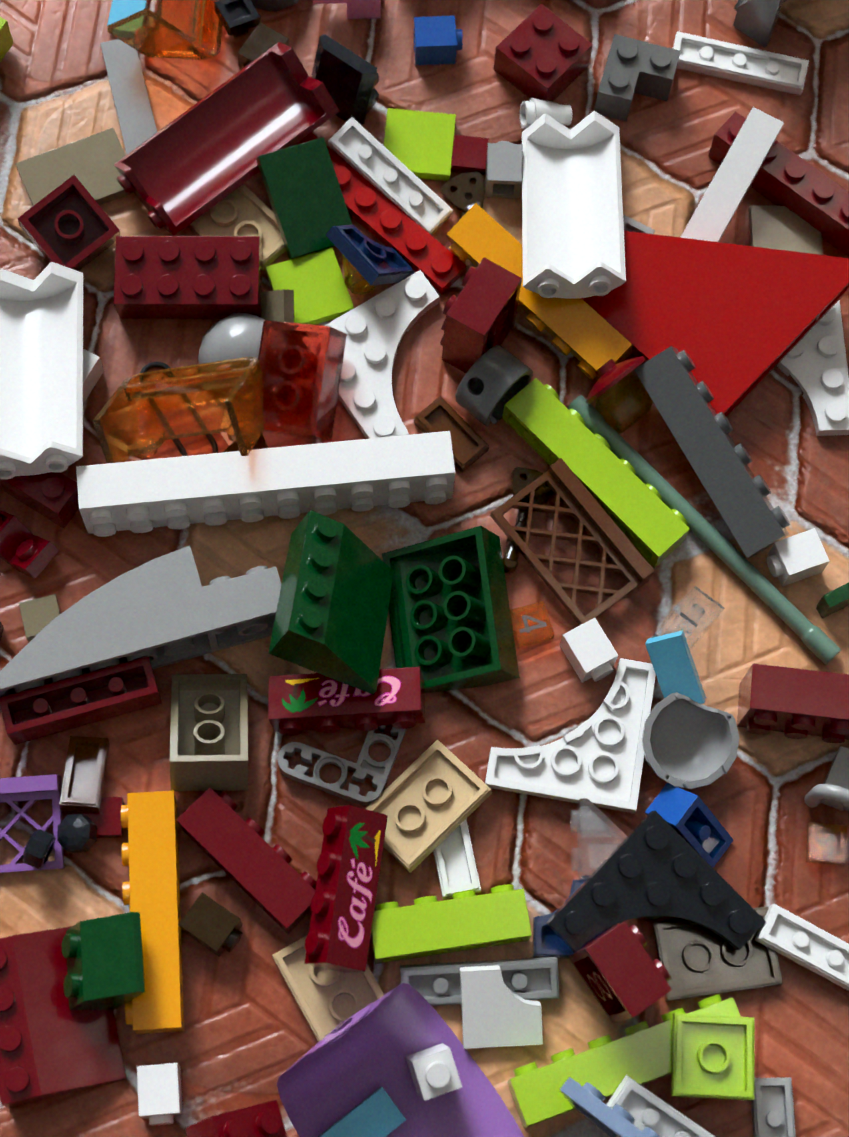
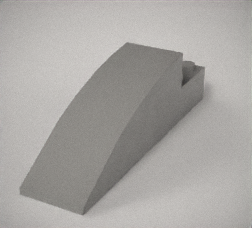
[0,545,281,712]

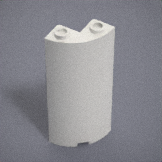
[522,111,626,299]
[0,262,83,479]

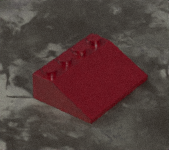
[0,926,127,1108]

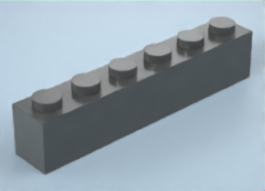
[634,346,790,558]

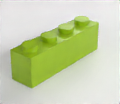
[371,884,532,964]

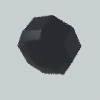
[57,814,97,853]
[23,829,56,869]

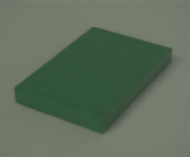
[256,137,352,260]

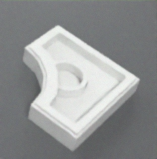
[460,965,543,1049]

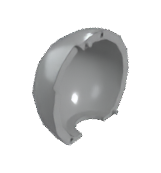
[198,313,290,400]
[641,692,740,789]

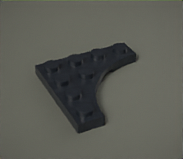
[546,810,766,952]

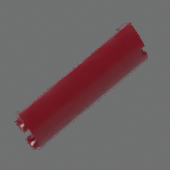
[114,42,340,236]

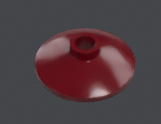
[585,356,646,405]

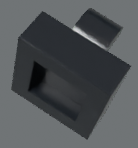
[214,0,261,38]

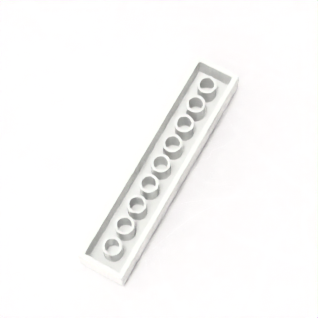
[76,431,455,537]

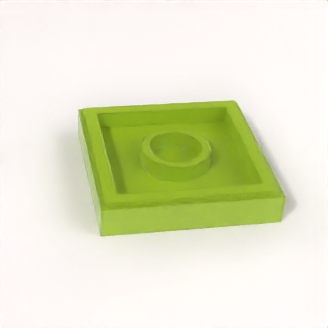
[384,108,456,181]
[265,247,354,333]
[671,1013,754,1101]

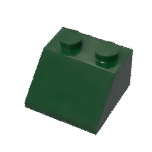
[62,912,145,1010]

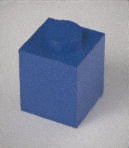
[413,16,463,65]

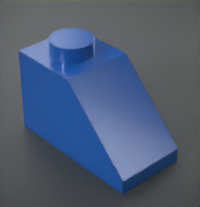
[645,783,734,868]

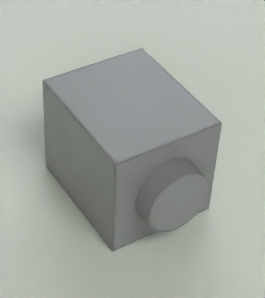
[485,141,523,198]

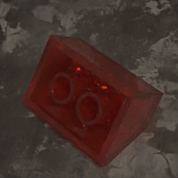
[248,320,347,441]

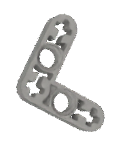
[277,725,407,806]

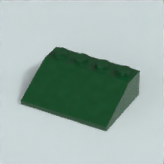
[268,510,394,695]
[382,526,520,693]

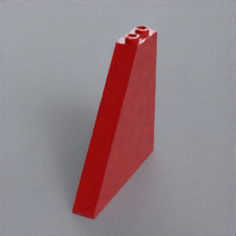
[582,231,849,418]

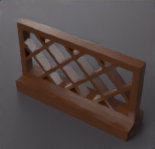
[490,458,655,625]

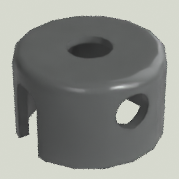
[455,345,533,427]

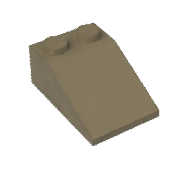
[170,674,248,791]

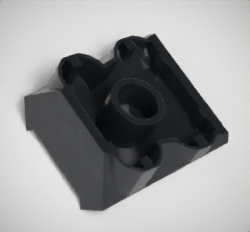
[311,34,379,125]

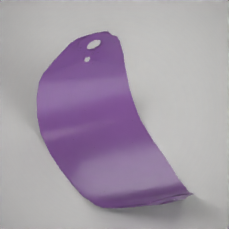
[277,983,524,1137]

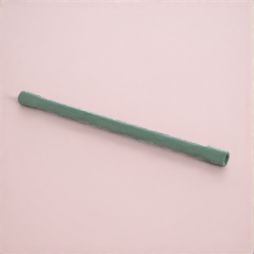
[568,395,841,665]

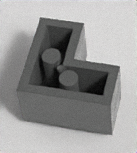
[594,34,681,122]

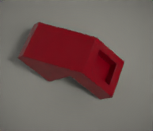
[0,510,59,579]

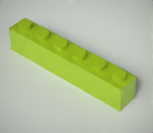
[502,378,690,568]
[507,994,741,1128]

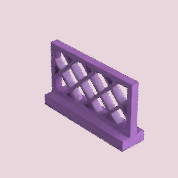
[0,774,64,873]

